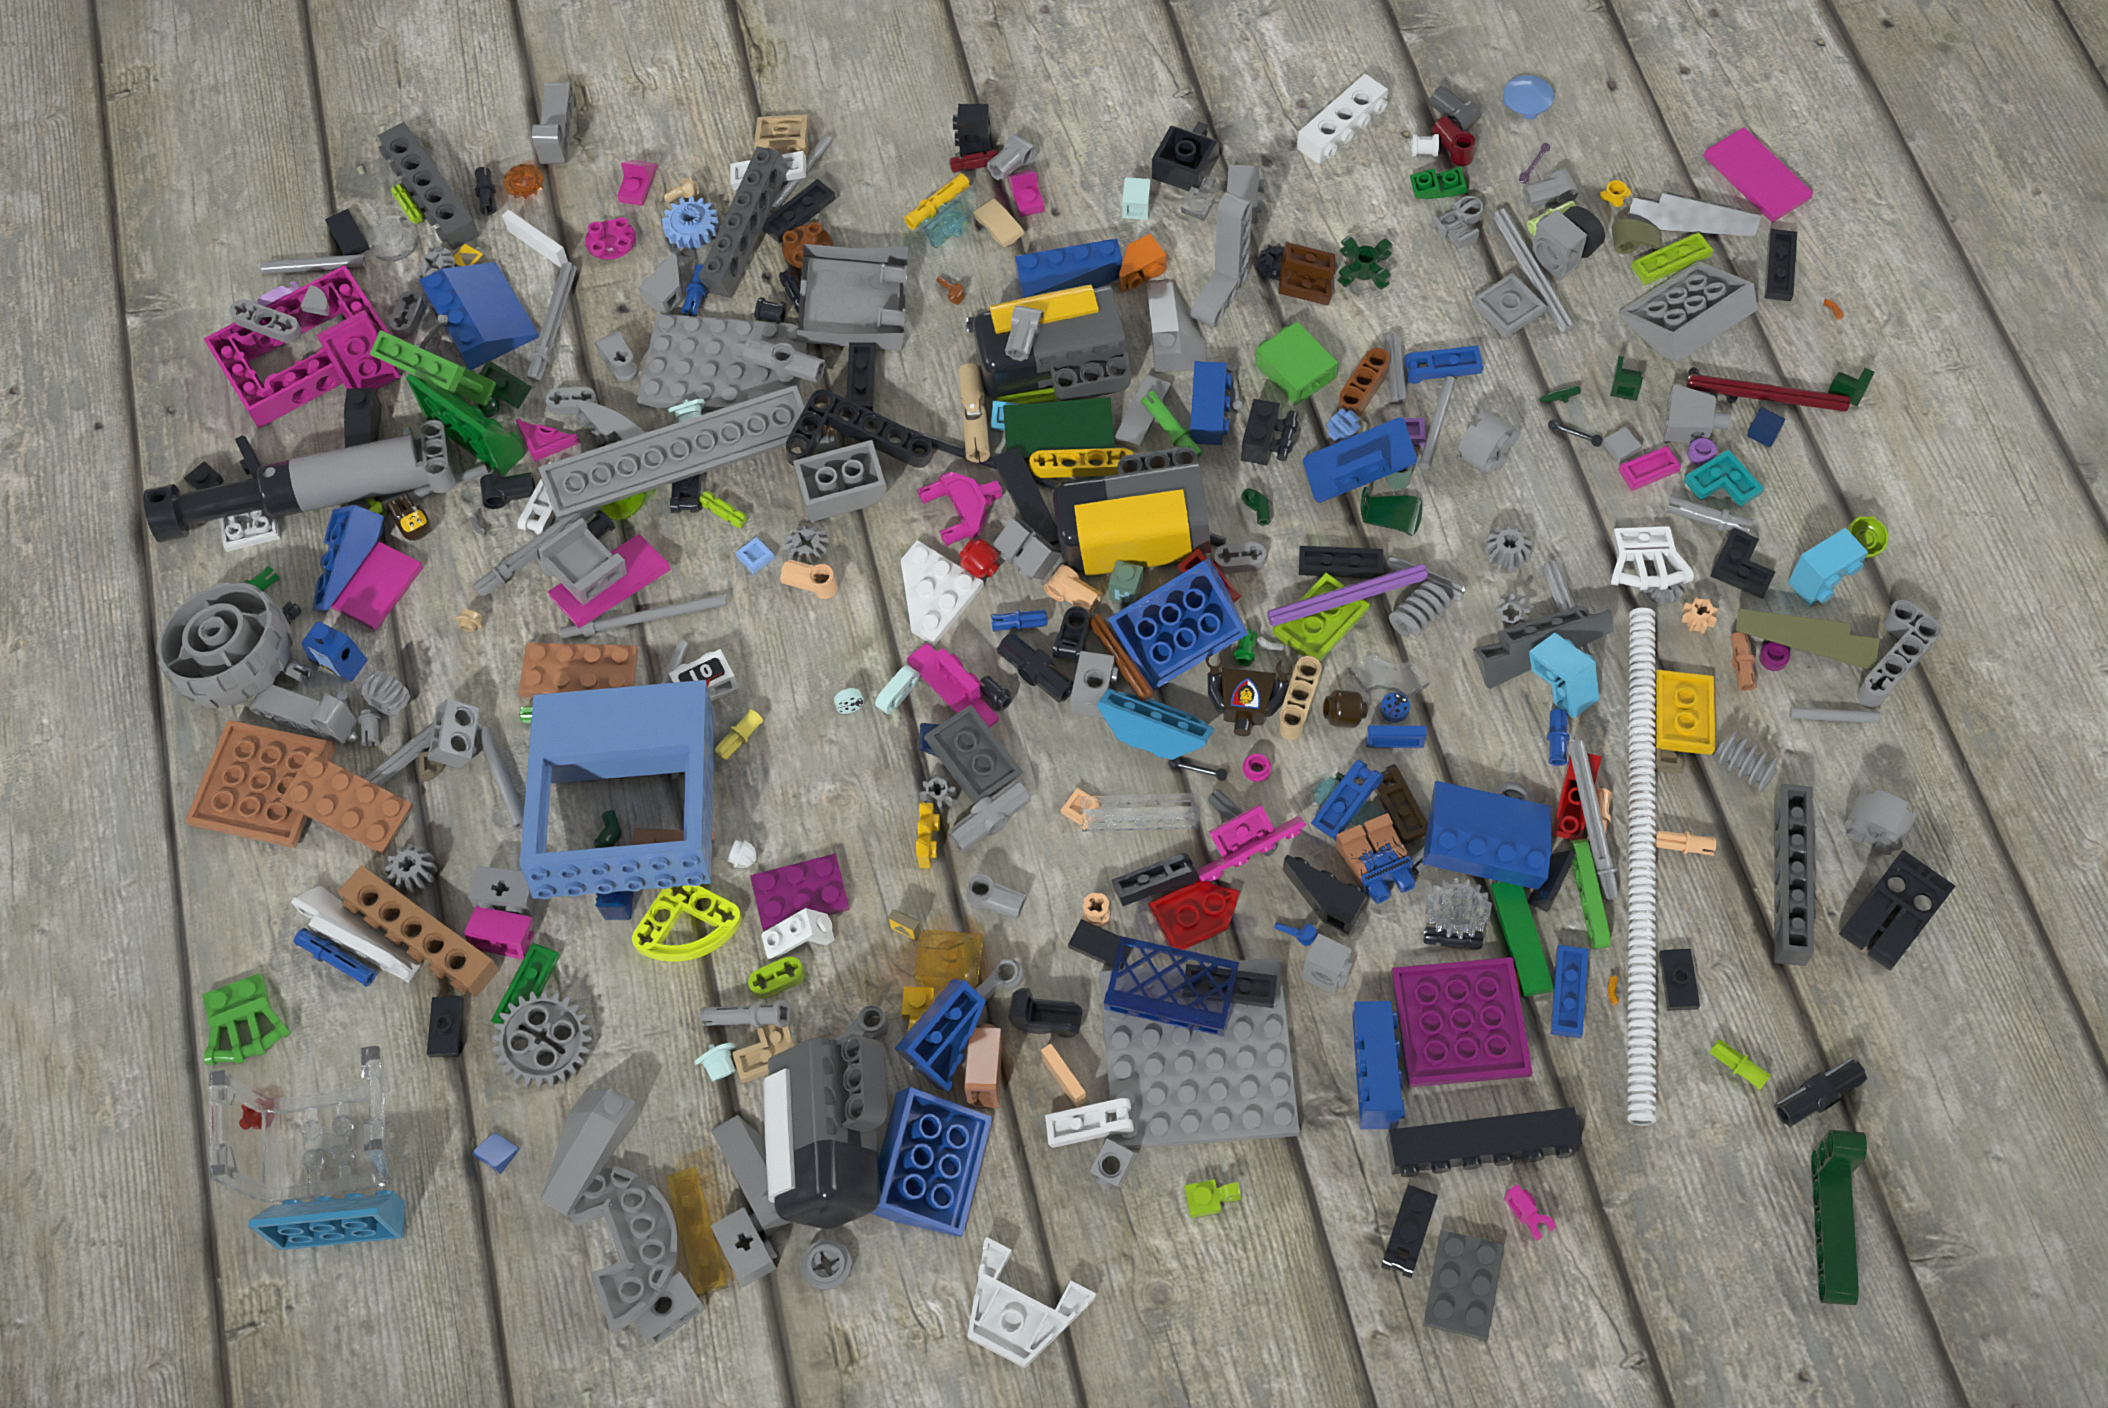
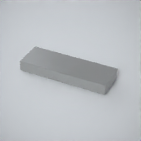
[1114,375,1171,450]

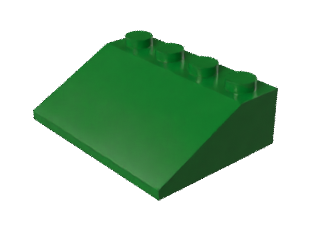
[406,374,525,476]

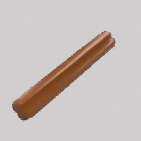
[1089,613,1153,702]

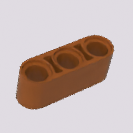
[1338,348,1390,417]

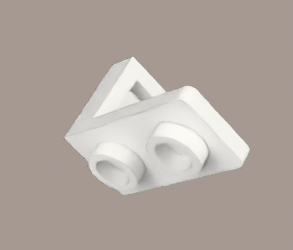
[762,908,835,960]

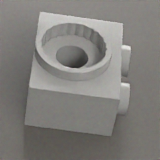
[1532,209,1587,281]

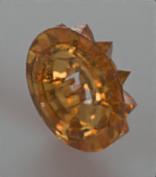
[503,164,545,199]

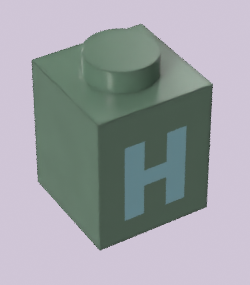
[1108,560,1143,605]

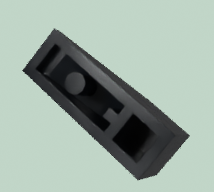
[344,388,382,448]

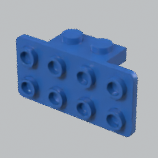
[1303,417,1418,503]

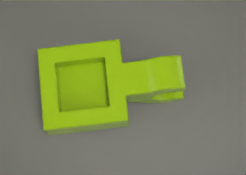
[1184,1179,1241,1219]

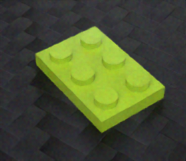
[1272,573,1370,662]

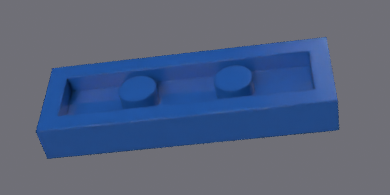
[1550,945,1589,1038]

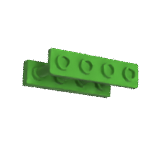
[370,330,496,406]

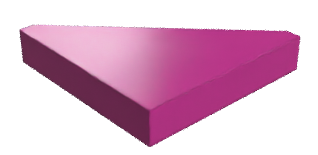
[515,418,580,462]

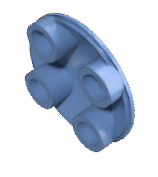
[1503,75,1554,119]

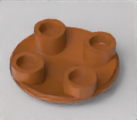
[782,222,833,269]

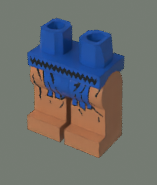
[1335,813,1416,904]

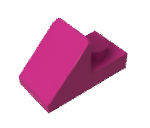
[617,160,657,206]
[1007,169,1045,217]

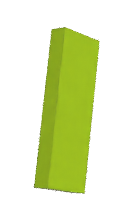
[1631,232,1713,285]

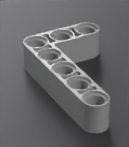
[1190,192,1252,327]

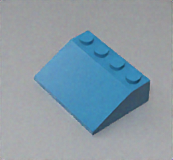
[248,1190,405,1250]

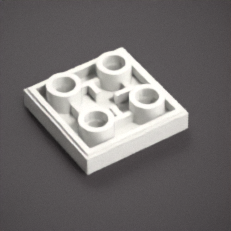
[219,509,280,552]

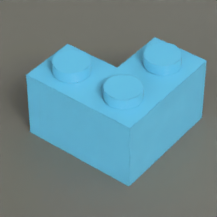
[1788,528,1868,607]
[1529,633,1599,719]

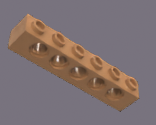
[337,865,499,998]

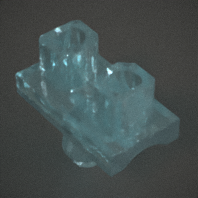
[920,199,969,249]

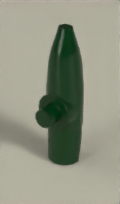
[1539,385,1581,403]

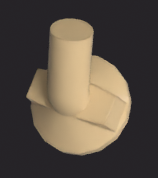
[664,176,699,203]

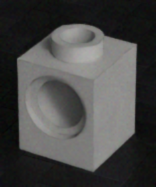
[1090,1138,1139,1189]

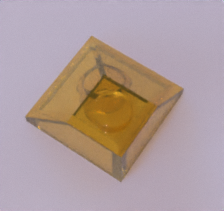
[914,929,983,990]

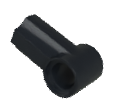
[480,472,536,509]

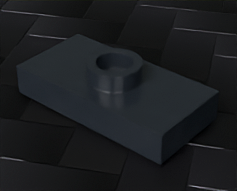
[235,435,261,478]
[1659,949,1700,1011]
[427,996,464,1058]

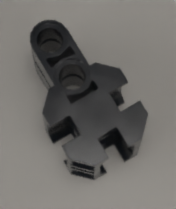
[1839,850,1956,971]

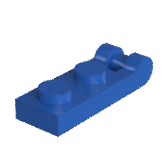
[1404,345,1483,384]
[1311,760,1384,841]

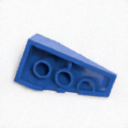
[312,505,384,612]

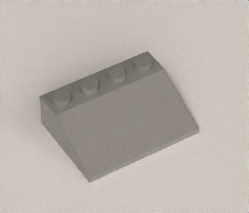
[1618,260,1758,363]

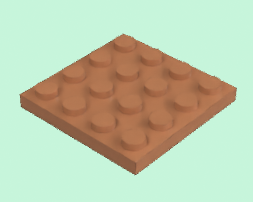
[185,720,337,848]

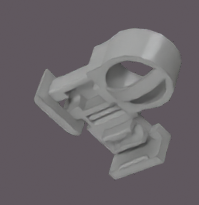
[1431,196,1483,249]

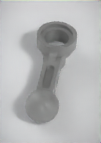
[975,958,1025,1000]

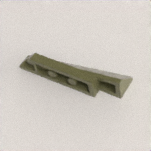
[1736,609,1879,670]

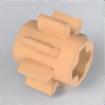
[1681,597,1718,634]

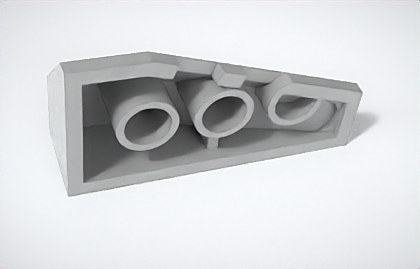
[1146,282,1207,373]
[541,1088,637,1216]
[711,1115,792,1237]

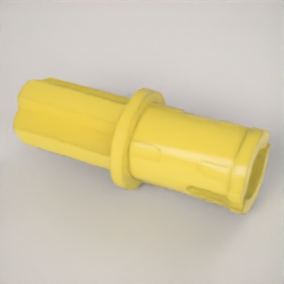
[714,709,763,761]

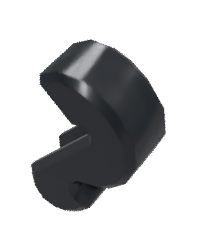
[1008,988,1083,1038]

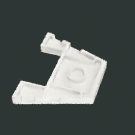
[967,1237,1096,1368]

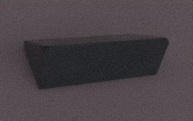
[1528,850,1576,912]

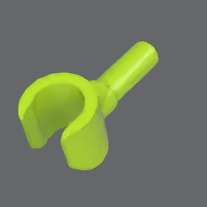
[365,498,387,517]

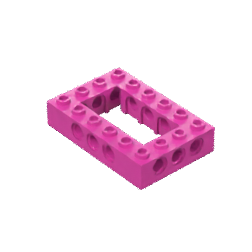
[203,265,391,429]

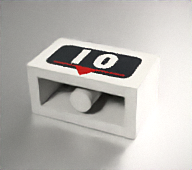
[669,649,738,701]

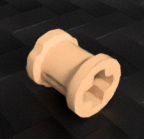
[1083,893,1110,928]

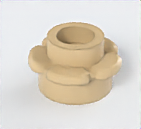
[455,609,483,632]

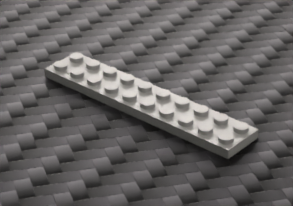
[538,385,814,520]

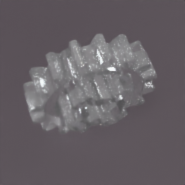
[1425,878,1492,939]

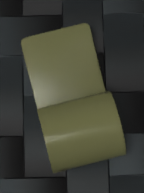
[1611,219,1663,254]

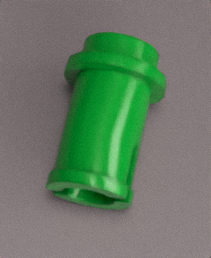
[245,566,280,592]
[1233,629,1257,667]

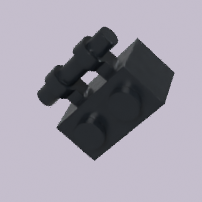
[1241,399,1298,466]

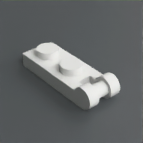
[518,462,555,535]
[1045,1098,1134,1148]

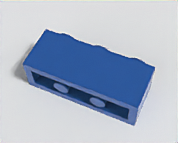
[1190,361,1231,445]

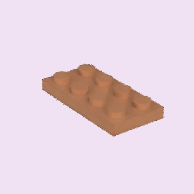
[518,643,639,698]
[280,752,414,856]

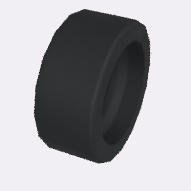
[1563,206,1605,258]

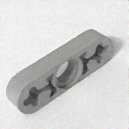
[229,299,302,343]

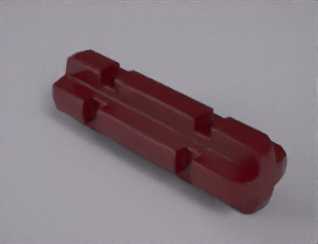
[949,150,998,173]

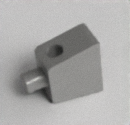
[1663,384,1730,443]

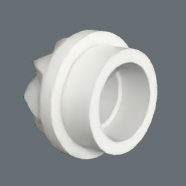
[727,840,757,868]

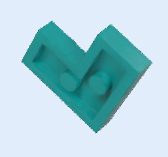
[1684,450,1764,507]

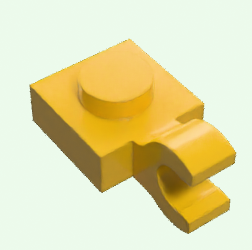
[901,986,935,1032]

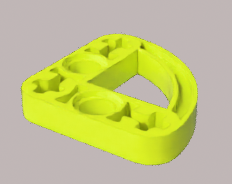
[632,885,742,962]

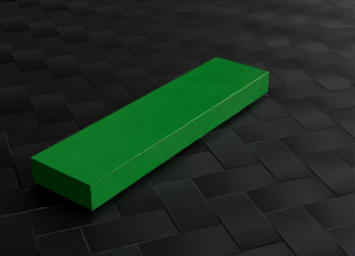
[1490,882,1554,998]

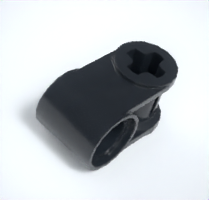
[1052,606,1090,663]

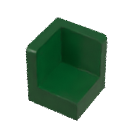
[1610,356,1643,401]
[1828,368,1875,407]

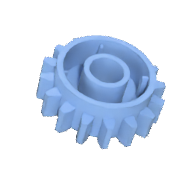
[662,197,719,250]

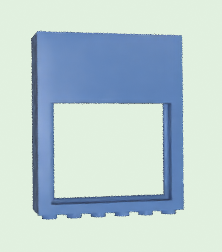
[520,680,715,899]

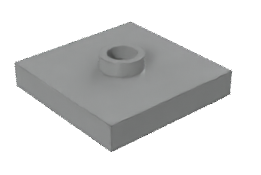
[1471,272,1547,338]

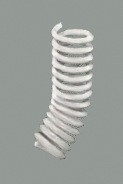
[1256,637,1284,651]

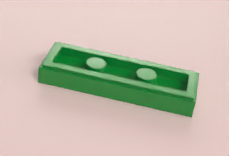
[491,942,561,1030]

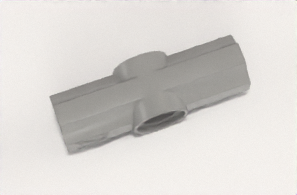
[743,338,826,383]
[947,780,1031,853]

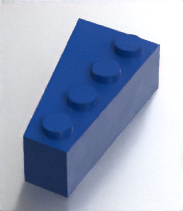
[1015,238,1122,298]

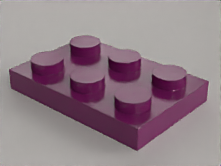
[750,853,850,932]

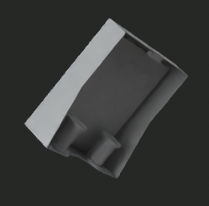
[797,244,908,351]

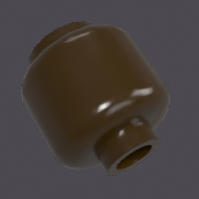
[1323,690,1368,728]

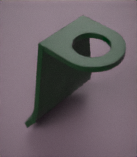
[1360,487,1422,536]

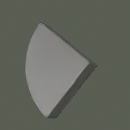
[301,285,329,316]

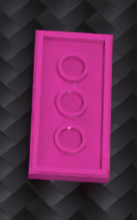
[1703,127,1813,223]
[547,534,671,629]

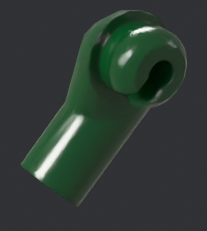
[1241,488,1271,526]
[594,810,622,848]

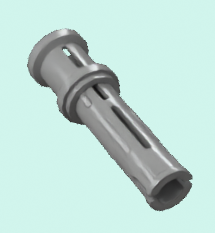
[700,1000,790,1028]

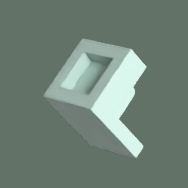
[1122,177,1150,220]

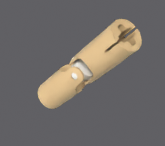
[958,363,990,463]

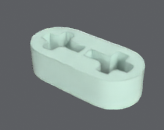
[875,665,920,714]

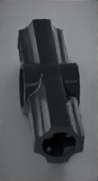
[997,633,1074,703]
[1774,1057,1868,1128]

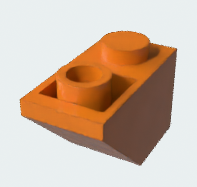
[1119,234,1167,293]

